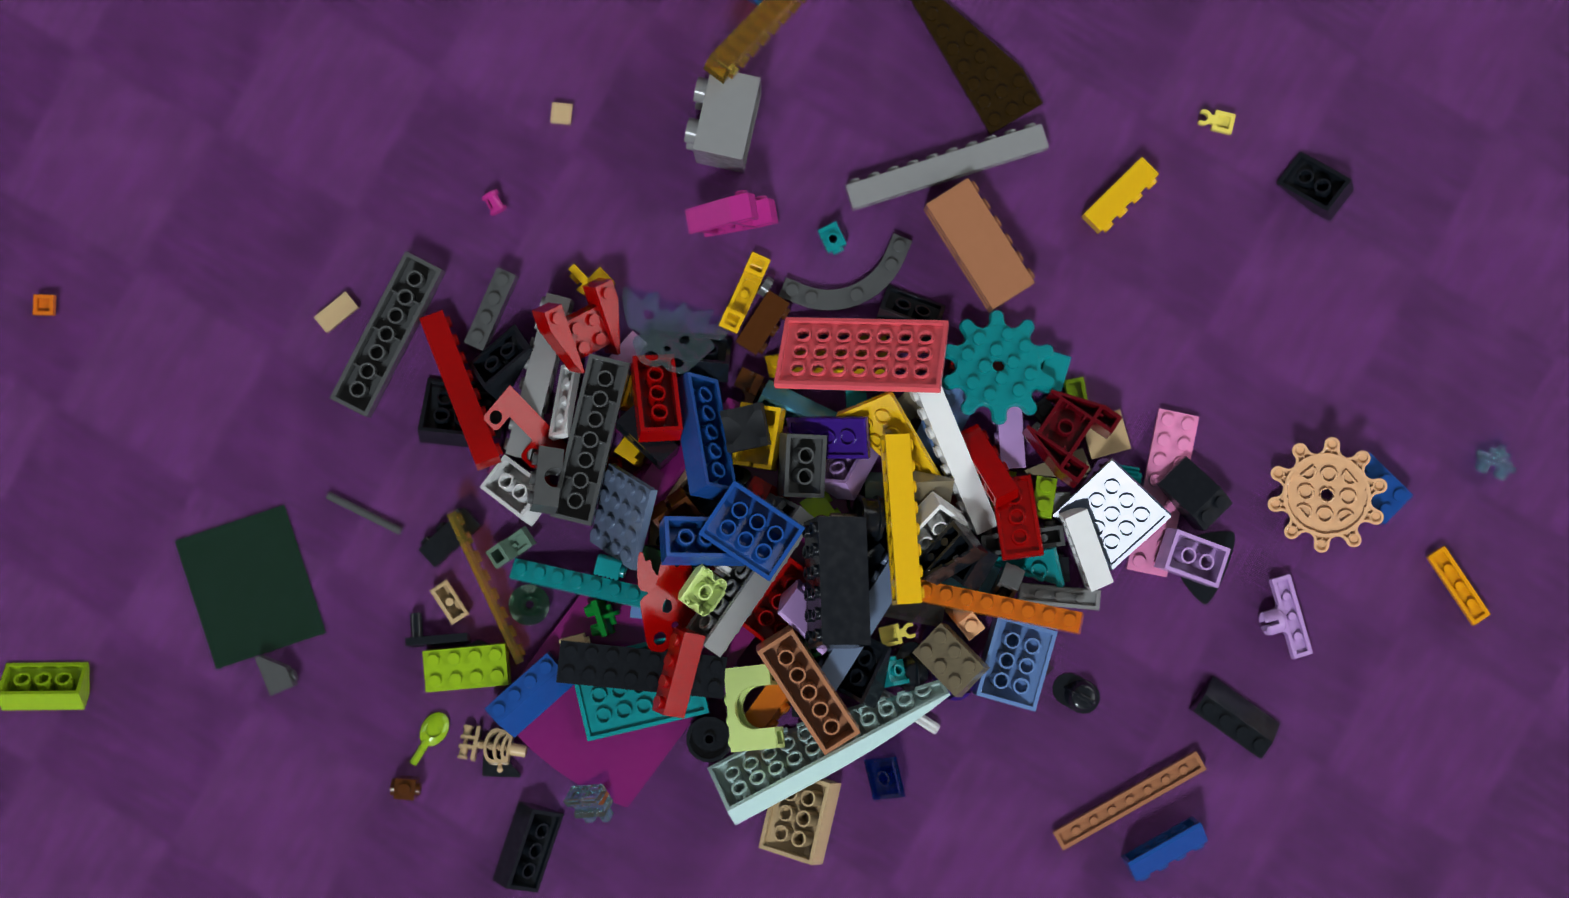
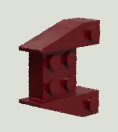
[1022,390,1123,489]

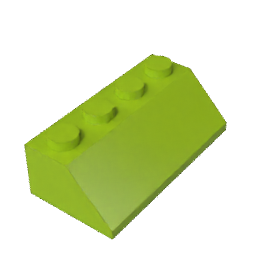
[0,662,90,711]

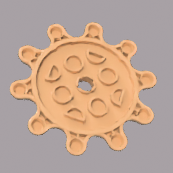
[1268,437,1387,553]

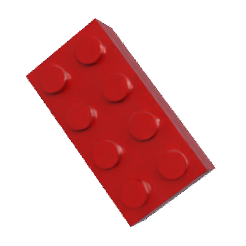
[630,354,683,442]

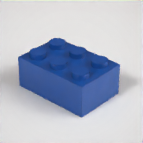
[1364,452,1414,525]

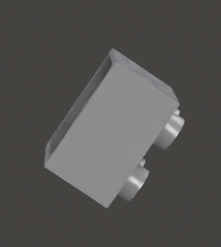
[684,67,761,173]

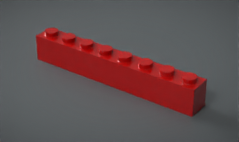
[419,310,503,471]

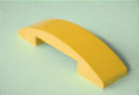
[718,252,771,334]

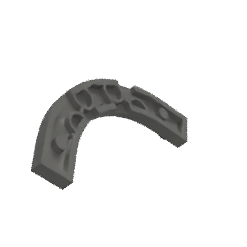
[779,233,912,311]

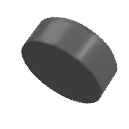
[757,276,774,297]

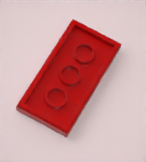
[993,474,1044,561]

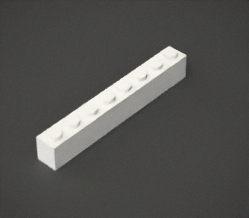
[909,386,996,535]

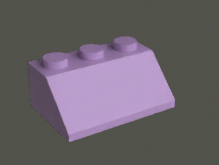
[824,447,879,500]
[778,579,827,655]

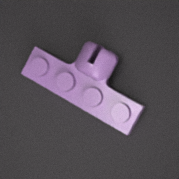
[1259,574,1313,659]

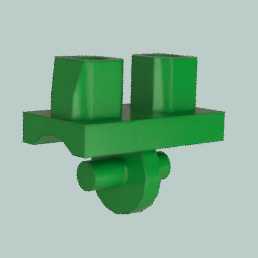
[584,599,620,637]

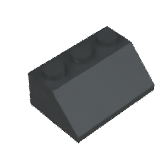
[777,433,827,498]

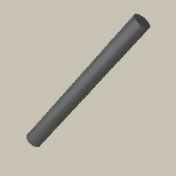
[326,491,403,535]

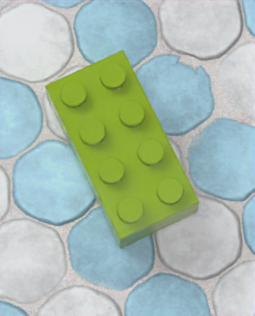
[422,642,512,693]

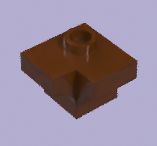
[734,367,766,404]

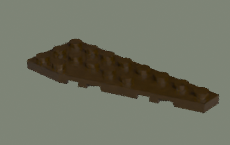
[910,0,1043,135]

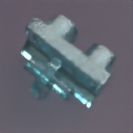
[1475,444,1516,481]

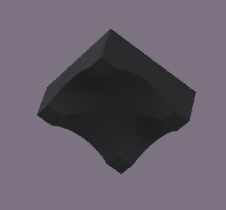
[720,402,771,453]

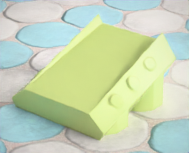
[678,564,727,616]

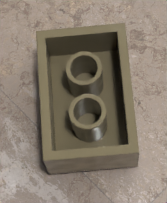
[912,623,990,697]

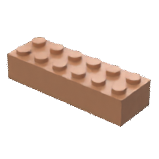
[756,625,861,755]

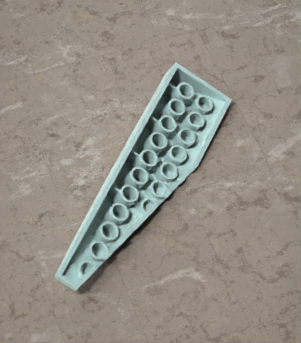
[707,680,950,825]

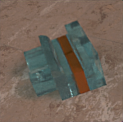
[563,784,614,823]

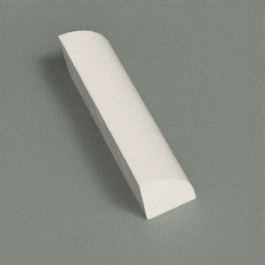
[1058,508,1114,592]

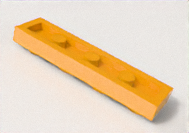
[1426,545,1491,626]

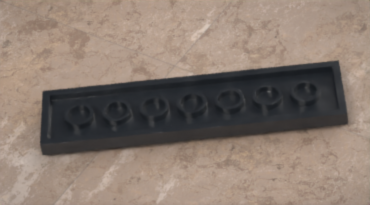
[556,640,727,699]

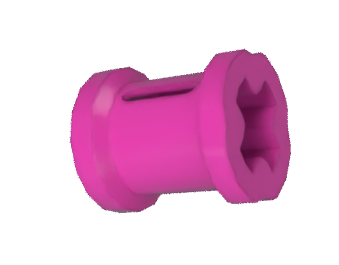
[481,189,507,216]

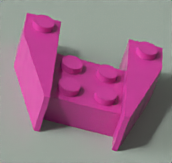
[685,190,779,237]

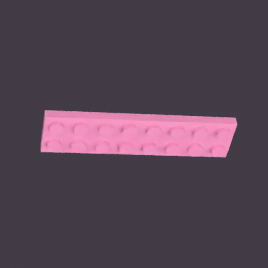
[1125,408,1199,577]

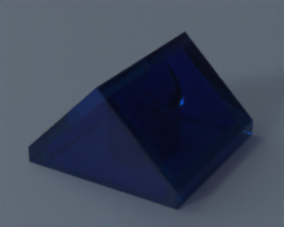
[864,752,906,800]

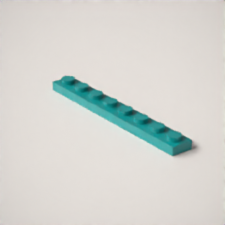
[509,558,667,611]

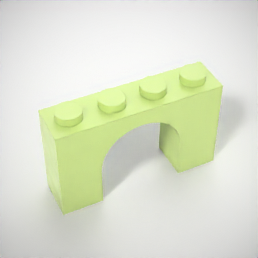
[724,664,785,752]

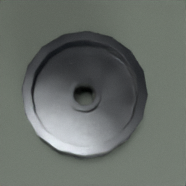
[686,717,731,762]

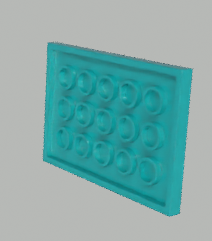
[574,637,709,741]

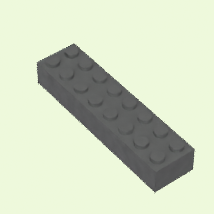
[330,251,446,418]
[550,353,631,526]

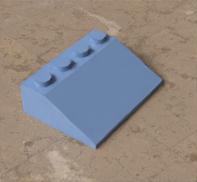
[972,617,1058,712]

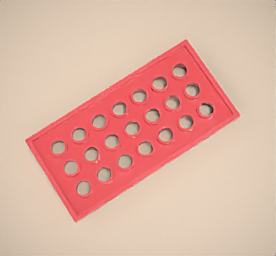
[774,317,949,393]

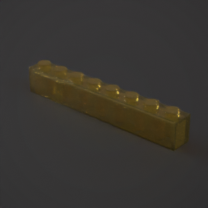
[703,0,807,84]

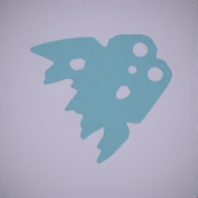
[622,287,730,374]

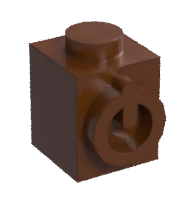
[390,775,422,801]

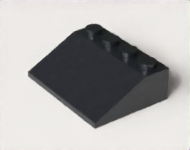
[417,378,506,450]

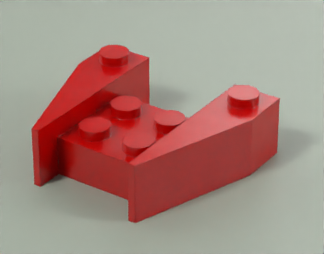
[532,278,621,374]

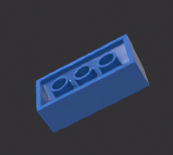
[484,651,574,738]
[1121,816,1208,881]

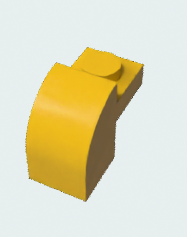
[568,264,616,296]

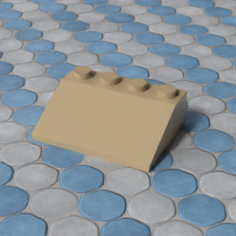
[758,778,841,865]

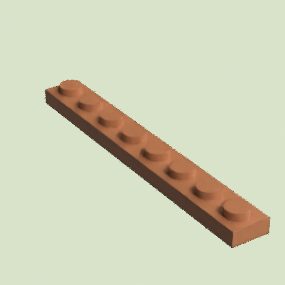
[1052,751,1207,851]

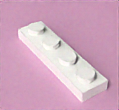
[548,364,580,441]

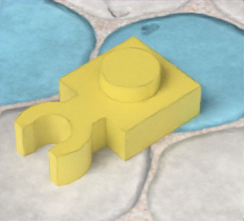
[1197,109,1236,135]
[878,622,916,647]

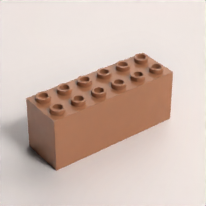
[923,178,1035,313]

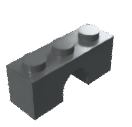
[527,445,564,515]

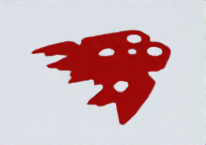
[637,552,721,652]

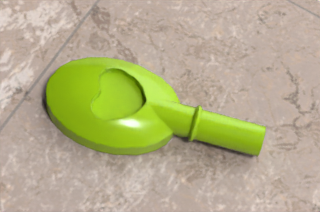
[409,712,450,766]

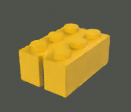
[732,402,786,471]

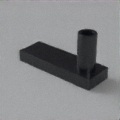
[405,613,471,648]

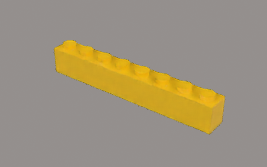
[880,433,924,605]

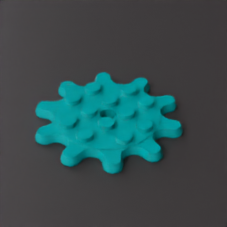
[942,310,1055,425]

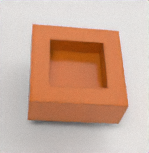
[32,294,57,316]

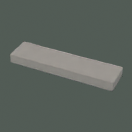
[1017,582,1101,611]

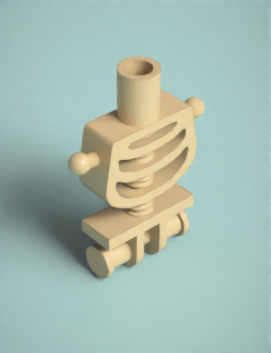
[457,725,528,773]

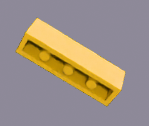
[1081,157,1159,234]

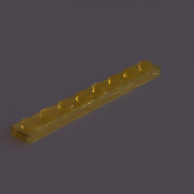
[447,509,526,665]

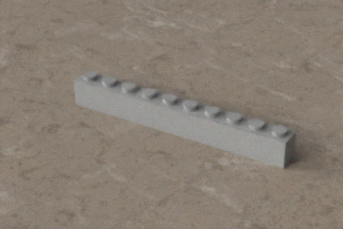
[845,123,1049,211]

